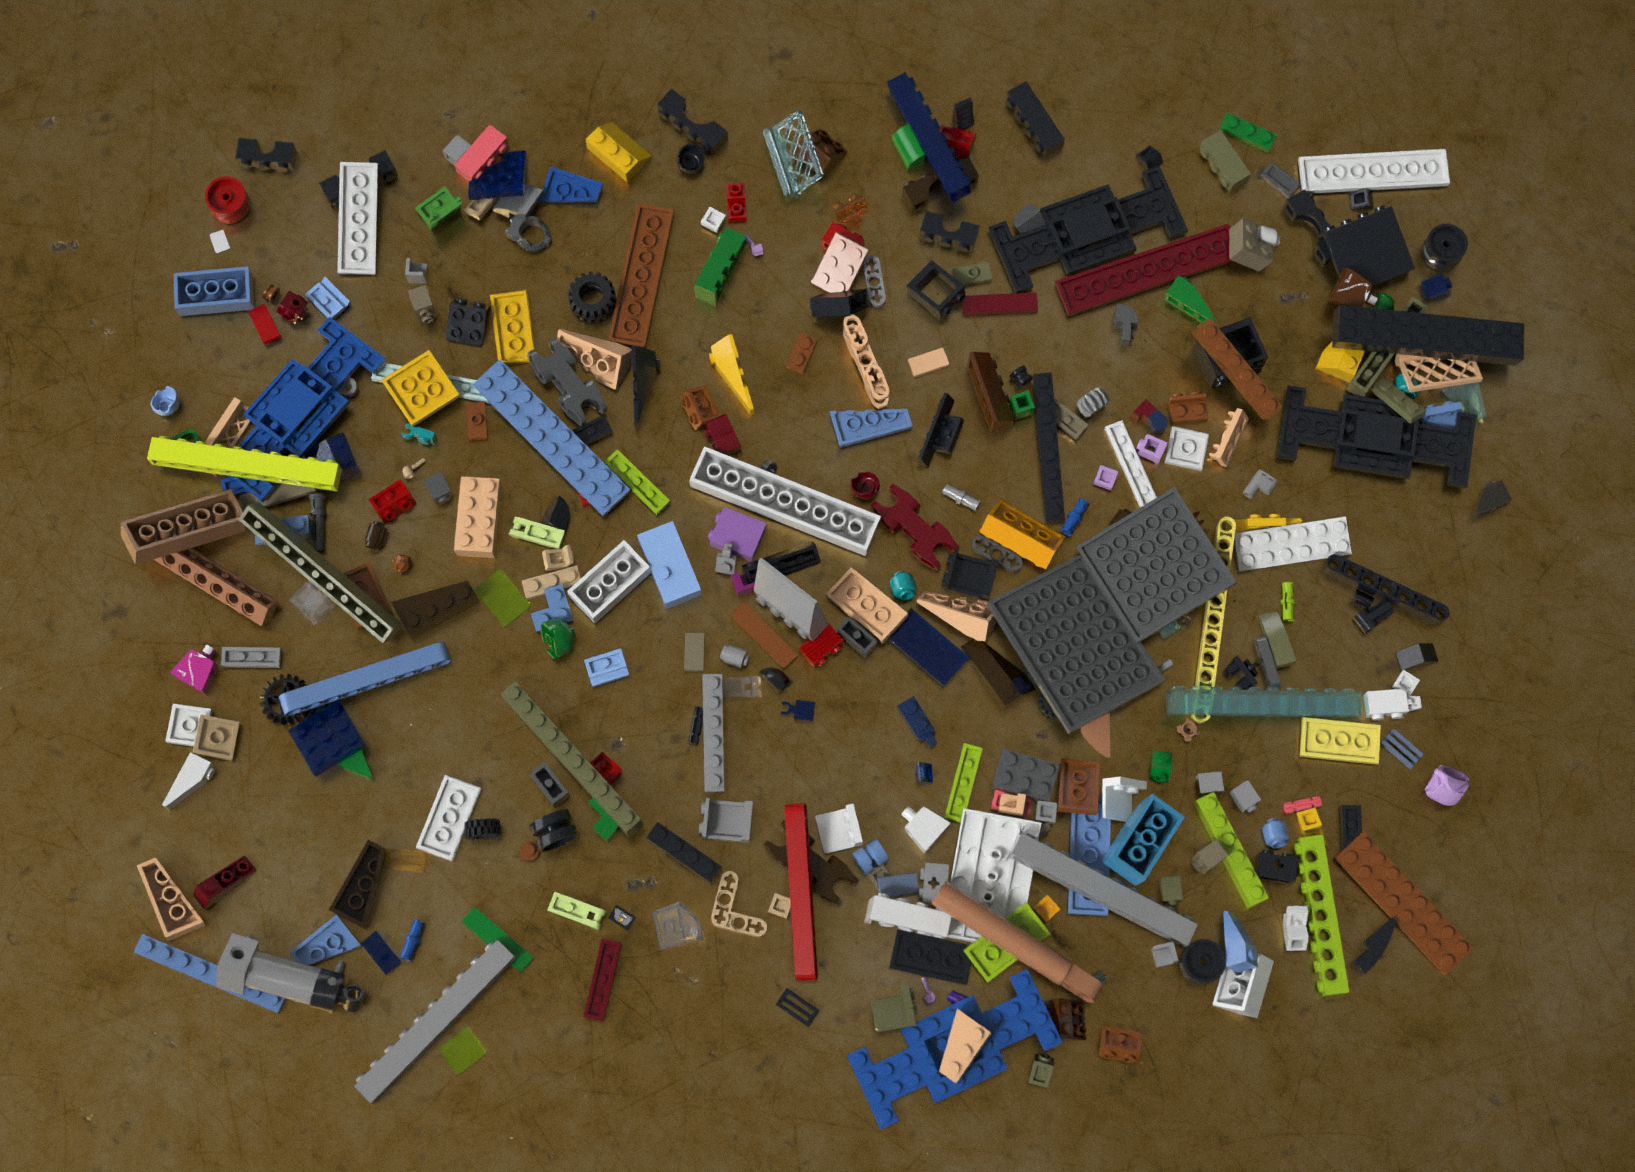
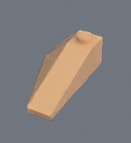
[557,329,632,390]

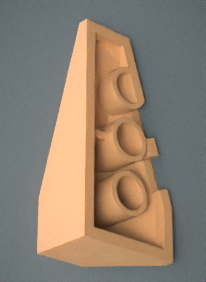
[917,591,997,642]

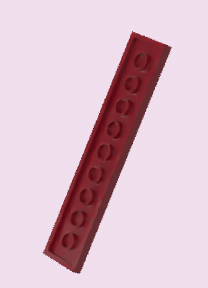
[1055,223,1233,316]

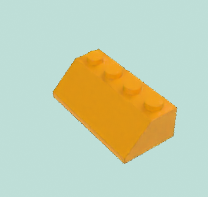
[979,500,1066,569]

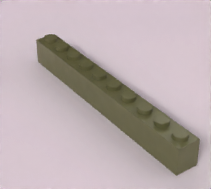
[238,502,403,643]
[501,682,644,838]

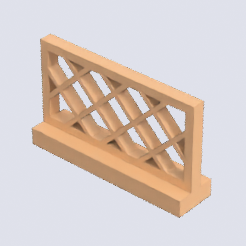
[1394,354,1483,392]

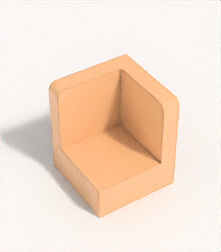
[998,793,1026,817]

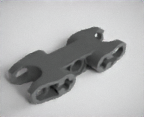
[527,338,607,426]

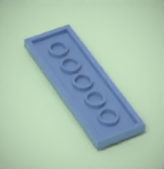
[1068,797,1111,916]

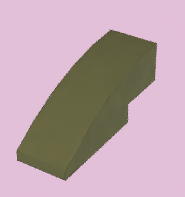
[1258,611,1296,669]

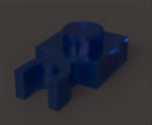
[781,700,815,722]

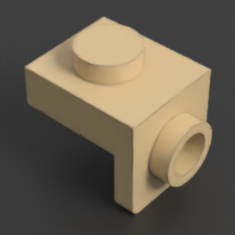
[542,545,574,570]

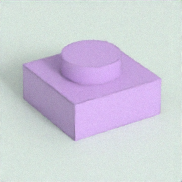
[1094,465,1118,490]

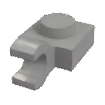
[715,543,737,575]

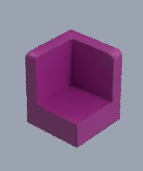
[731,572,755,597]

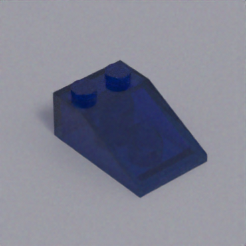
[302,432,361,490]

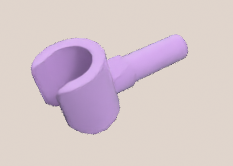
[745,234,763,256]
[921,977,936,1006]

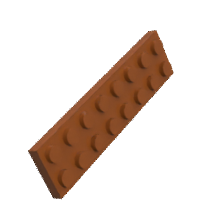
[608,203,674,348]
[1335,831,1474,976]

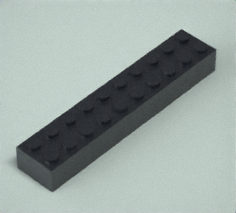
[1332,305,1524,366]

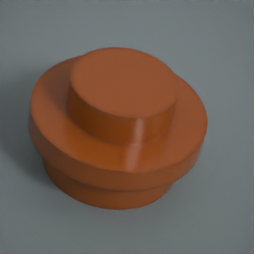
[520,841,539,861]

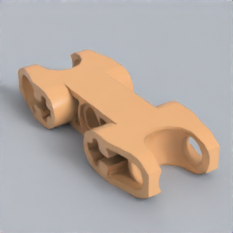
[843,314,889,409]

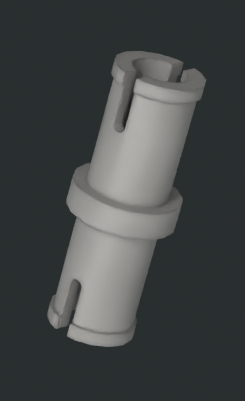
[942,483,981,511]

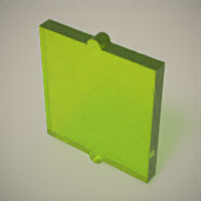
[439,1027,486,1075]

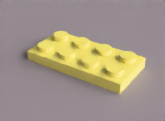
[1300,717,1381,765]

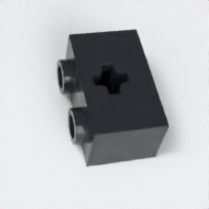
[1254,850,1299,884]

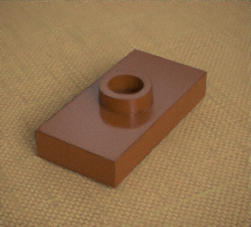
[466,402,488,441]

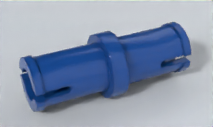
[1061,498,1090,536]
[400,920,425,961]

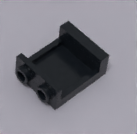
[942,550,999,601]

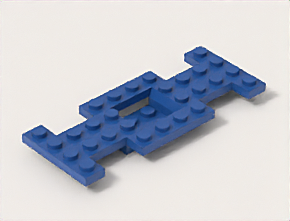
[217,317,387,503]
[847,969,1063,1129]

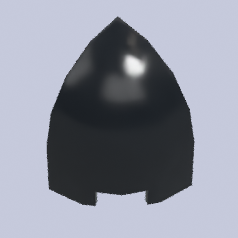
[541,495,570,531]
[758,667,793,694]

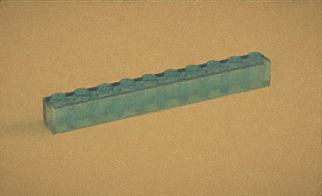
[1166,686,1361,718]

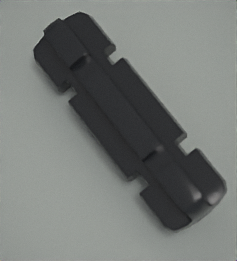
[688,707,703,745]

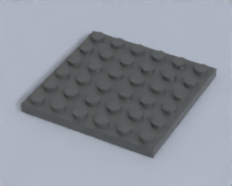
[1076,487,1237,644]

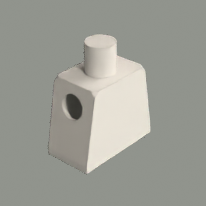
[901,806,950,854]

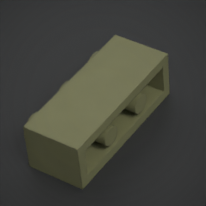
[1200,130,1251,192]

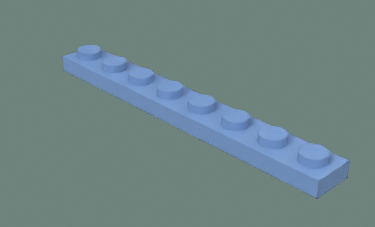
[134,934,286,1014]

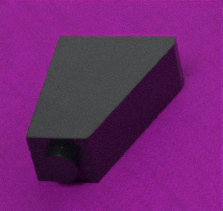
[810,289,869,317]

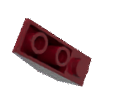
[193,855,256,910]

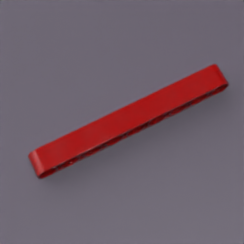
[784,803,818,981]

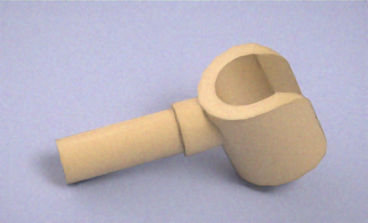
[403,458,426,480]

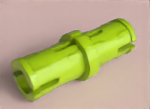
[1281,582,1296,622]

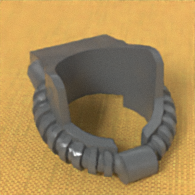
[505,216,552,252]

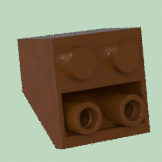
[793,129,847,176]
[1043,998,1086,1041]

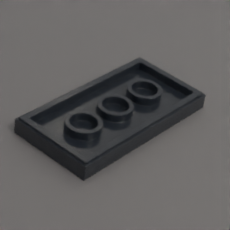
[889,929,972,986]

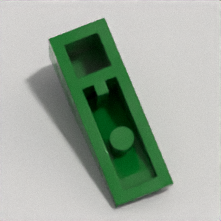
[1164,276,1216,323]

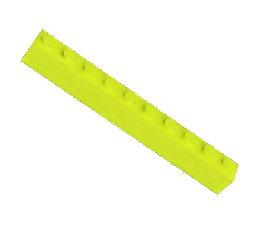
[147,436,342,491]

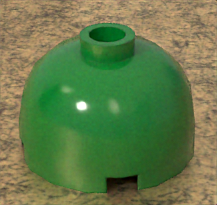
[540,619,575,659]

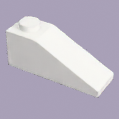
[162,753,215,810]

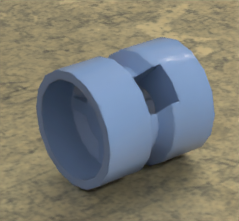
[852,839,889,875]

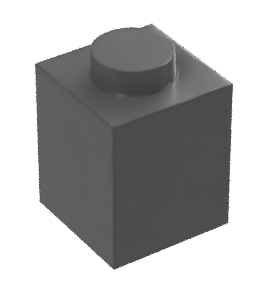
[424,472,453,505]

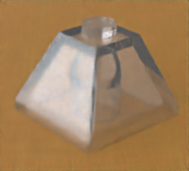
[652,902,704,950]

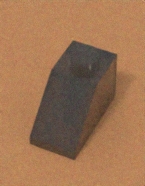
[1472,480,1512,519]

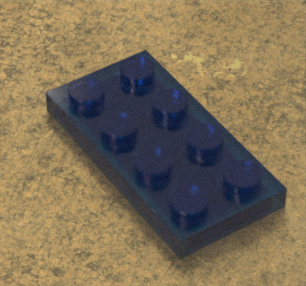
[888,608,969,687]

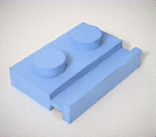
[305,277,351,319]
[584,648,630,687]

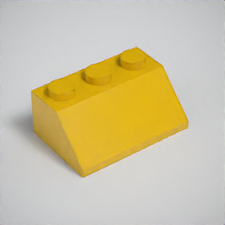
[586,122,652,183]

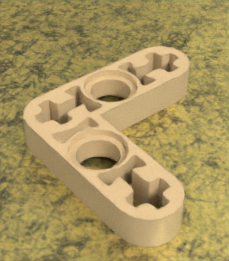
[711,871,767,938]

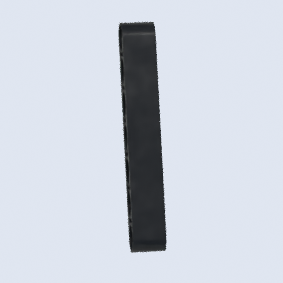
[1323,554,1450,625]

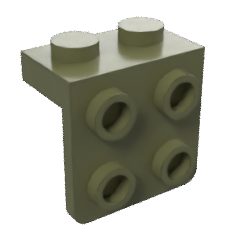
[871,980,918,1032]

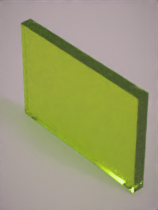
[474,569,531,628]

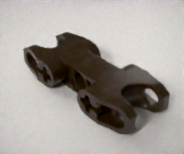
[764,820,859,907]

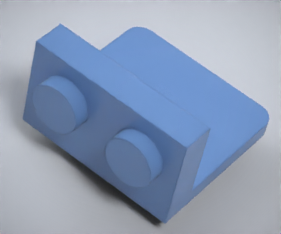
[1420,401,1463,429]

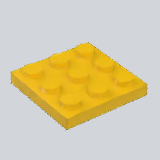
[381,350,460,427]

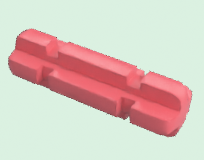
[1283,796,1322,814]

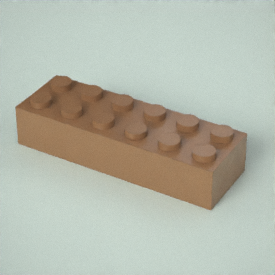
[121,489,245,565]

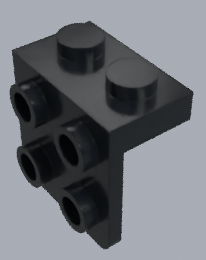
[446,297,491,346]

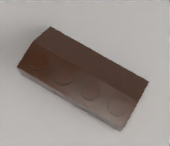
[967,352,1016,433]

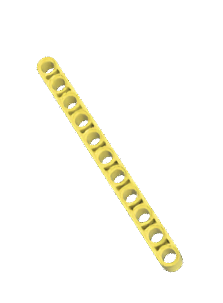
[1191,517,1236,725]

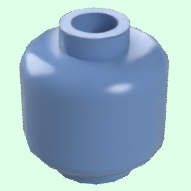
[1262,818,1290,849]

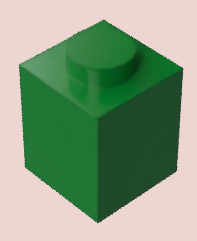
[1009,390,1035,420]

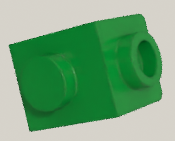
[1149,750,1172,783]

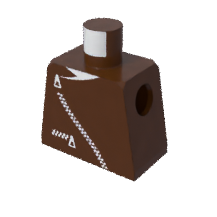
[1329,268,1378,307]

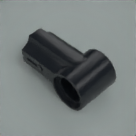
[1353,599,1394,634]

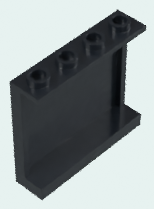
[1319,205,1415,286]

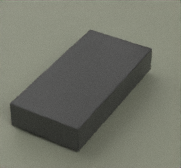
[1260,162,1301,198]

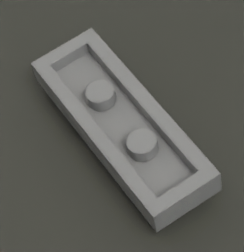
[221,647,282,668]

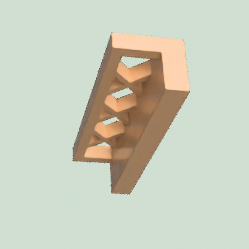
[205,397,252,476]

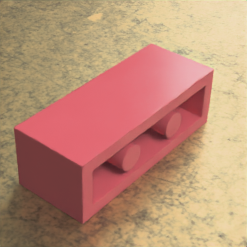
[454,125,509,185]

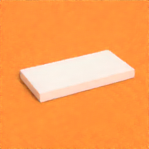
[416,775,482,862]

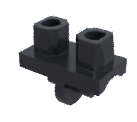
[1224,655,1259,692]

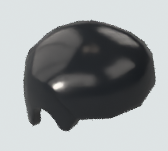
[677,143,705,174]

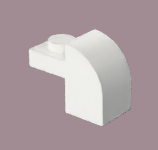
[1283,906,1309,951]

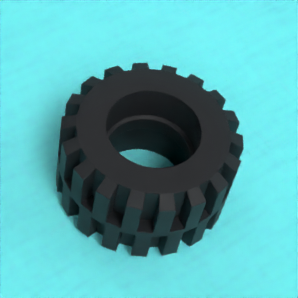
[568,272,616,323]

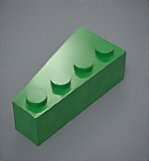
[694,227,747,306]

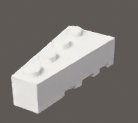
[864,893,951,939]

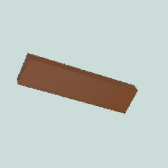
[730,602,798,670]

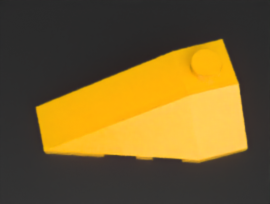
[709,334,754,416]
[1315,342,1365,383]

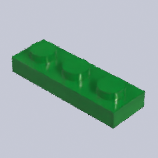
[1219,112,1277,153]

